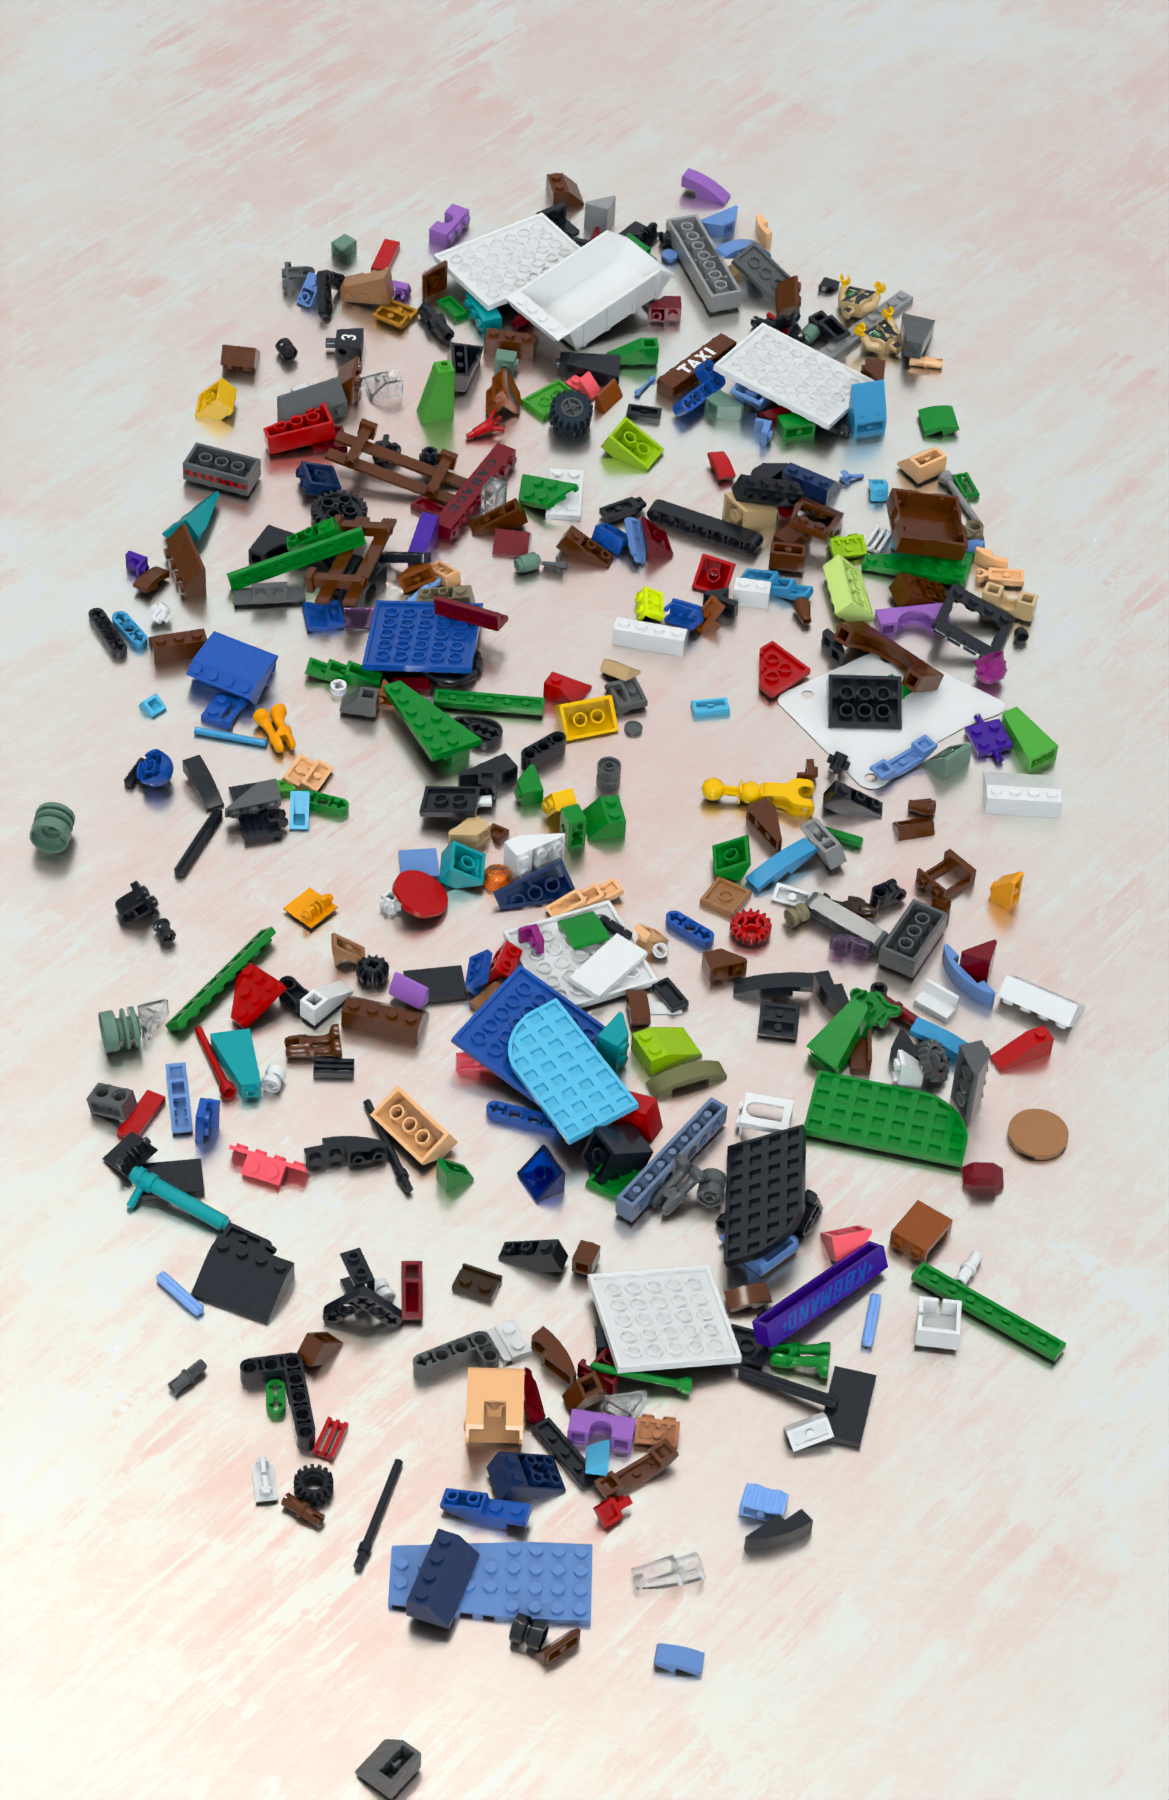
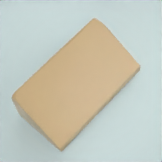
[600,658,641,681]

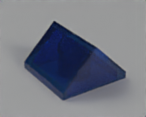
[517,1145,565,1202]

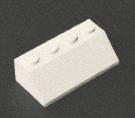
[612,617,690,657]
[998,974,1085,1029]

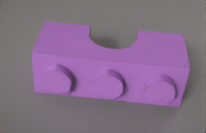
[429,204,470,248]
[567,1409,636,1452]

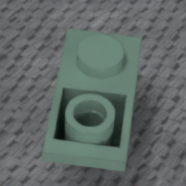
[705,389,744,420]

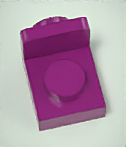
[518,924,544,955]

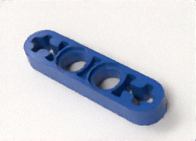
[486,1100,560,1136]

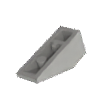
[800,818,847,870]

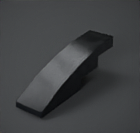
[733,972,814,1000]

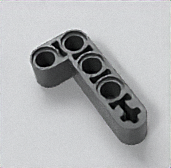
[413,1331,500,1381]

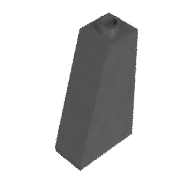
[900,313,935,359]

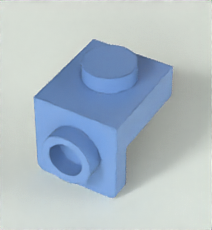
[754,418,773,446]

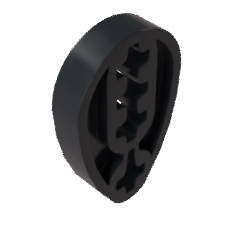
[453,716,503,750]

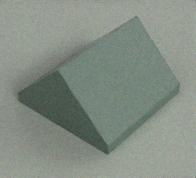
[923,742,972,780]

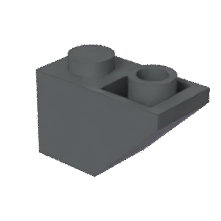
[339,686,379,717]

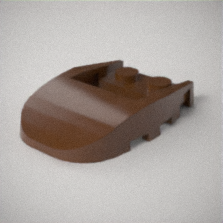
[787,497,844,541]

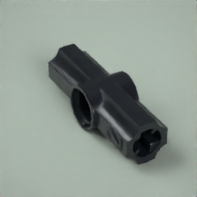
[417,303,454,343]

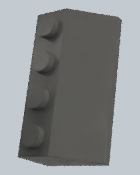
[277,377,347,422]
[950,1040,991,1127]

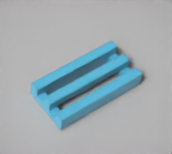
[691,697,730,718]

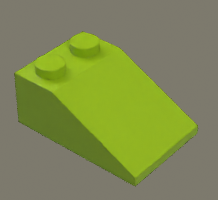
[600,416,664,471]
[631,1027,702,1076]

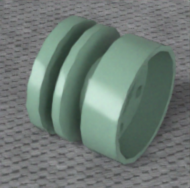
[29,802,75,853]
[98,1006,141,1053]

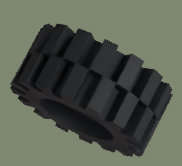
[294,1464,334,1507]

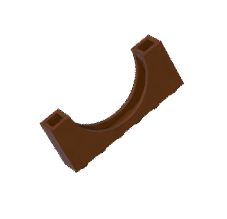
[833,621,944,693]

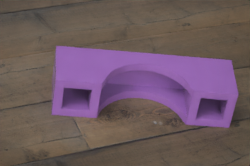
[874,603,950,636]

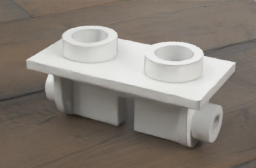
[251,1456,278,1502]

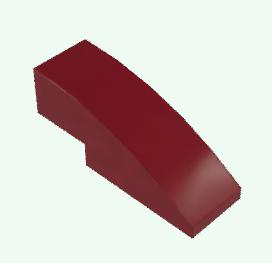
[401,1261,423,1320]

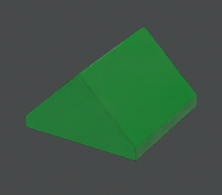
[712,835,751,882]

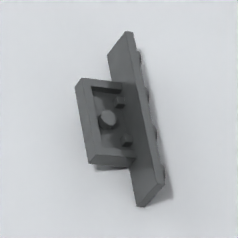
[233,582,306,605]

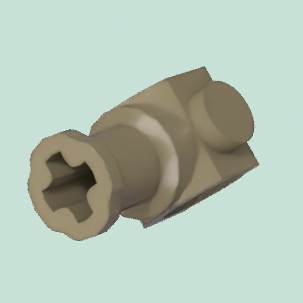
[963,519,984,540]

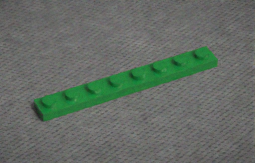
[227,526,366,591]
[165,927,276,1031]
[911,1262,1066,1362]

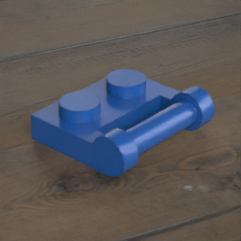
[201,693,247,730]

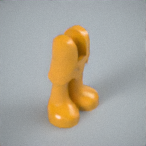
[253,703,296,753]

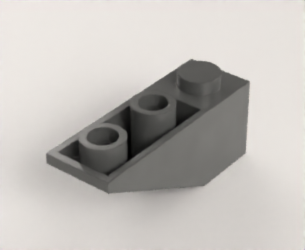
[225,778,281,818]

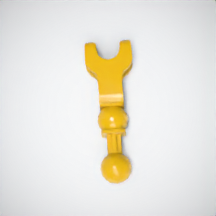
[701,777,815,817]

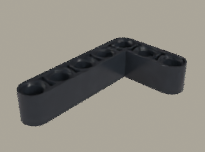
[240,1352,316,1451]

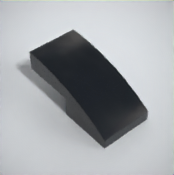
[821,628,845,666]

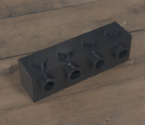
[731,474,804,509]

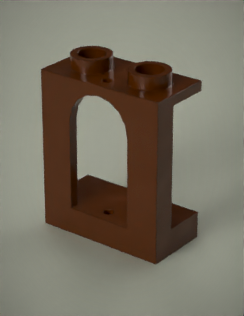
[915,849,977,900]

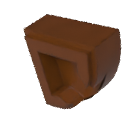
[491,823,509,846]

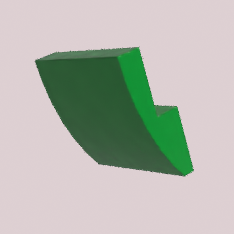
[918,405,960,436]
[557,911,610,950]

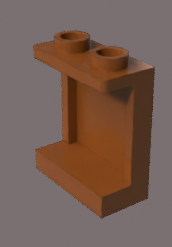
[889,1200,953,1262]

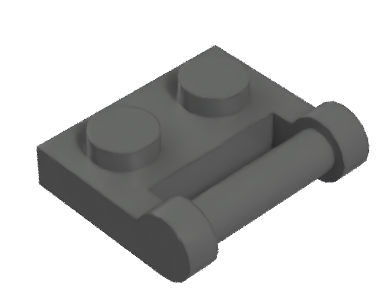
[604,677,648,714]

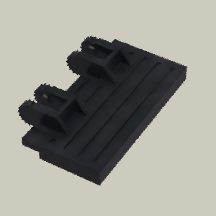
[228,782,289,845]

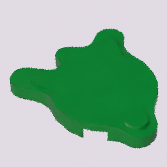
[850,988,902,1039]

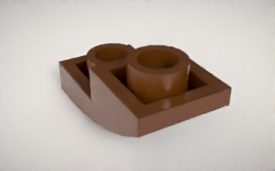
[133,566,170,593]
[626,990,651,1026]
[724,1282,773,1313]

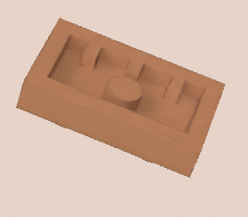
[634,1414,680,1449]

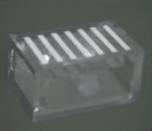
[481,476,507,515]

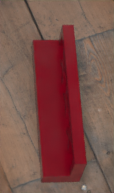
[434,595,508,632]

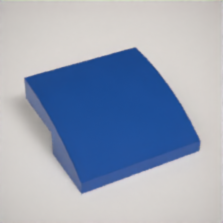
[302,599,345,631]

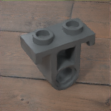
[282,262,315,295]

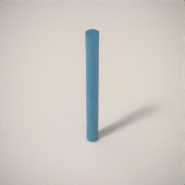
[194,727,268,747]

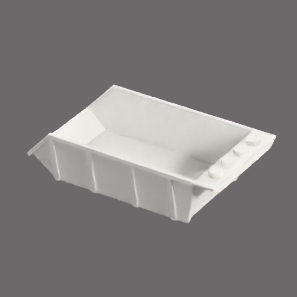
[506,230,676,351]

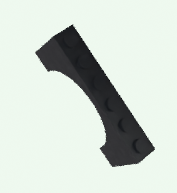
[248,525,363,594]

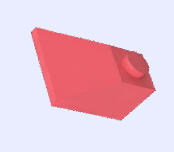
[820,1225,872,1262]

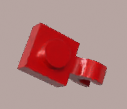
[593,1495,633,1528]

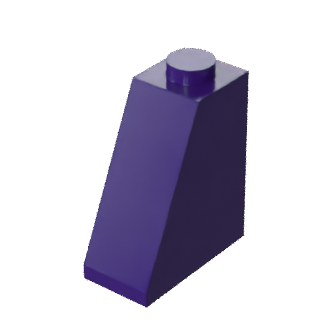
[408,512,439,565]

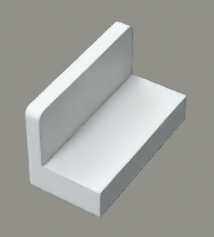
[913,979,959,1023]
[783,1412,834,1452]

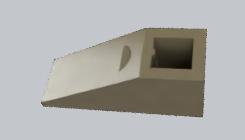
[417,585,475,603]

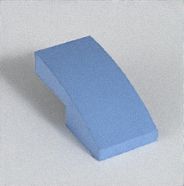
[653,1643,705,1676]

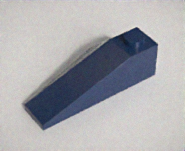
[492,858,575,909]

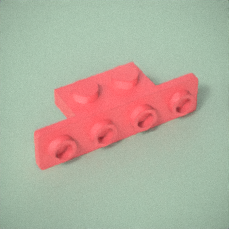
[229,1143,310,1187]

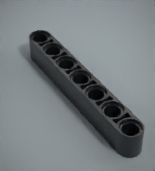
[647,499,764,554]

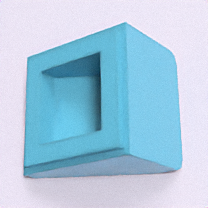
[139,693,166,717]

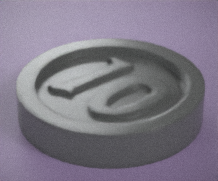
[624,721,643,736]

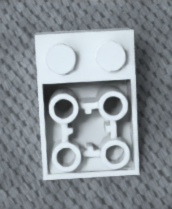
[503,833,565,880]

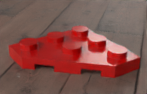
[759,640,811,698]
[230,963,287,1029]

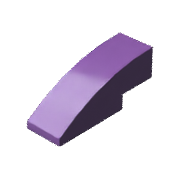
[681,168,731,206]

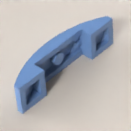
[715,239,771,259]
[870,734,938,780]
[942,944,996,1007]

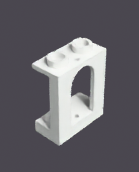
[735,1092,794,1136]

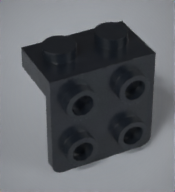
[537,202,580,237]

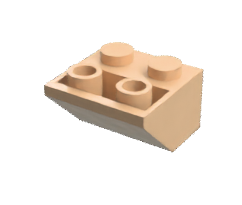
[897,447,947,484]

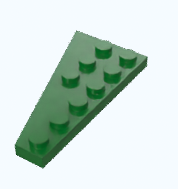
[861,552,974,587]
[383,680,482,761]

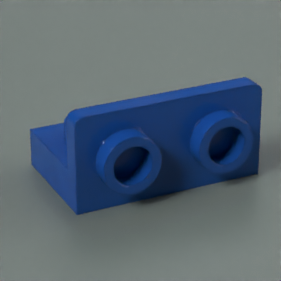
[591,523,628,555]
[465,949,493,996]
[195,1097,220,1143]

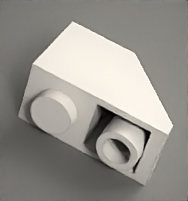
[891,1050,923,1090]

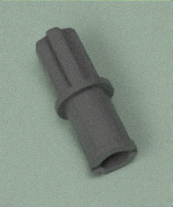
[168,1359,207,1394]

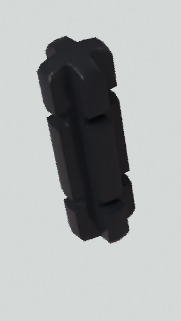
[124,757,145,787]
[599,915,633,940]

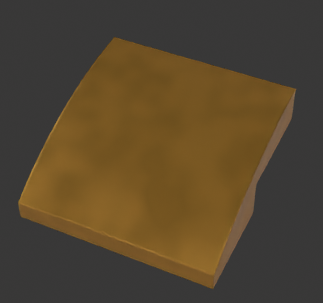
[372,299,419,329]

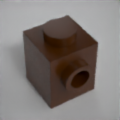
[571,1240,601,1276]

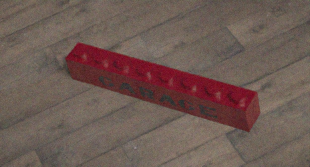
[438,443,517,542]

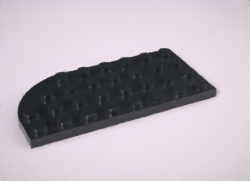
[724,1124,806,1268]

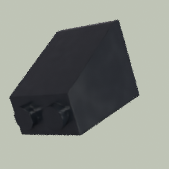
[580,1124,653,1185]

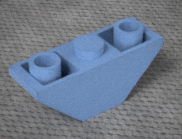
[701,205,738,238]

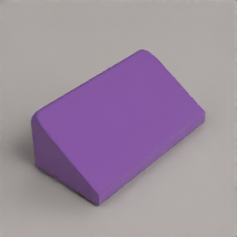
[389,972,429,1010]

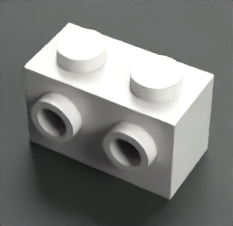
[733,577,771,610]

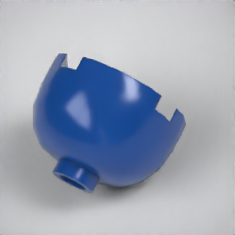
[136,749,174,788]

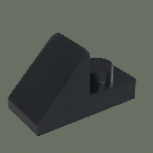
[703,588,738,619]

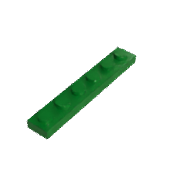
[433,689,545,715]

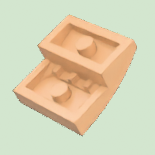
[282,754,334,792]

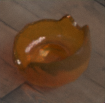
[483,864,512,891]

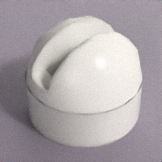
[652,942,669,958]

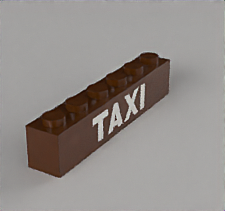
[656,333,736,401]

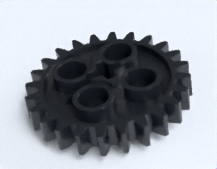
[311,489,368,524]

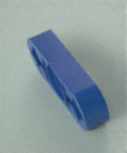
[665,911,714,948]

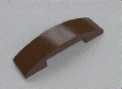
[594,1438,679,1499]

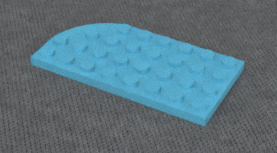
[508,998,639,1145]

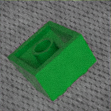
[582,795,626,841]

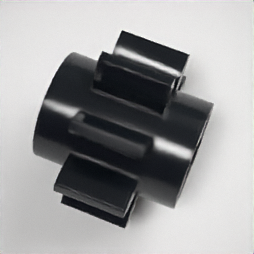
[419,446,440,466]
[826,751,850,773]

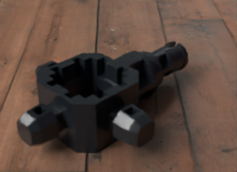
[751,311,805,342]

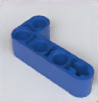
[672,359,726,417]

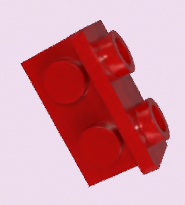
[488,941,523,983]

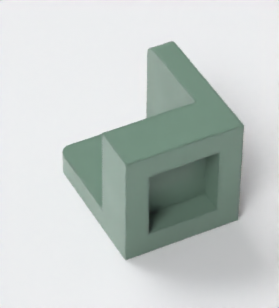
[331,234,357,256]

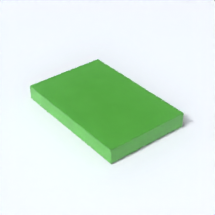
[521,379,576,421]

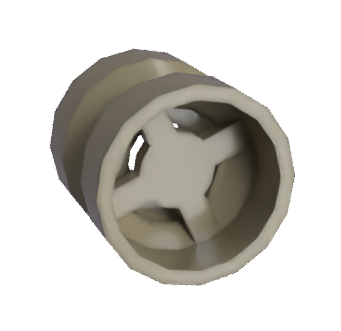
[784,902,810,927]

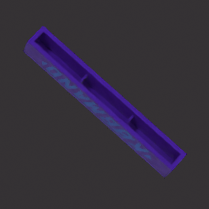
[752,1241,888,1348]

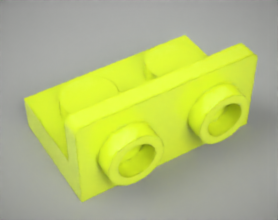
[635,586,664,622]

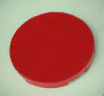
[392,870,448,919]

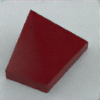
[757,406,791,424]

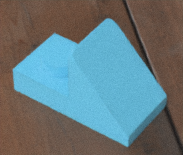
[289,791,310,829]

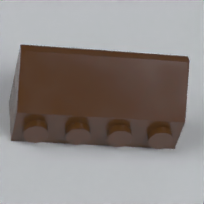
[163,523,206,600]
[341,996,429,1044]

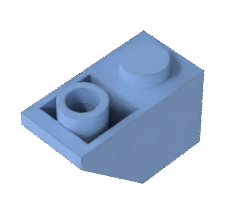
[296,272,317,308]

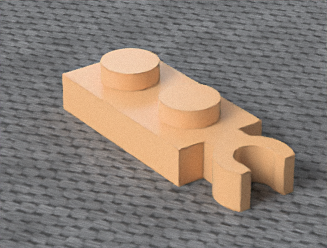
[976,567,1024,587]

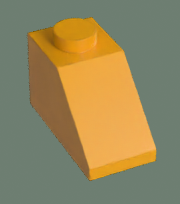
[990,871,1024,910]

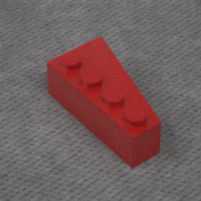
[263,402,336,455]
[610,1091,663,1143]

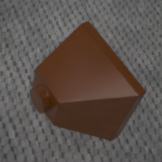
[421,260,448,302]

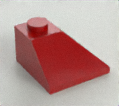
[692,553,736,591]
[543,672,592,704]

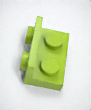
[826,533,868,559]

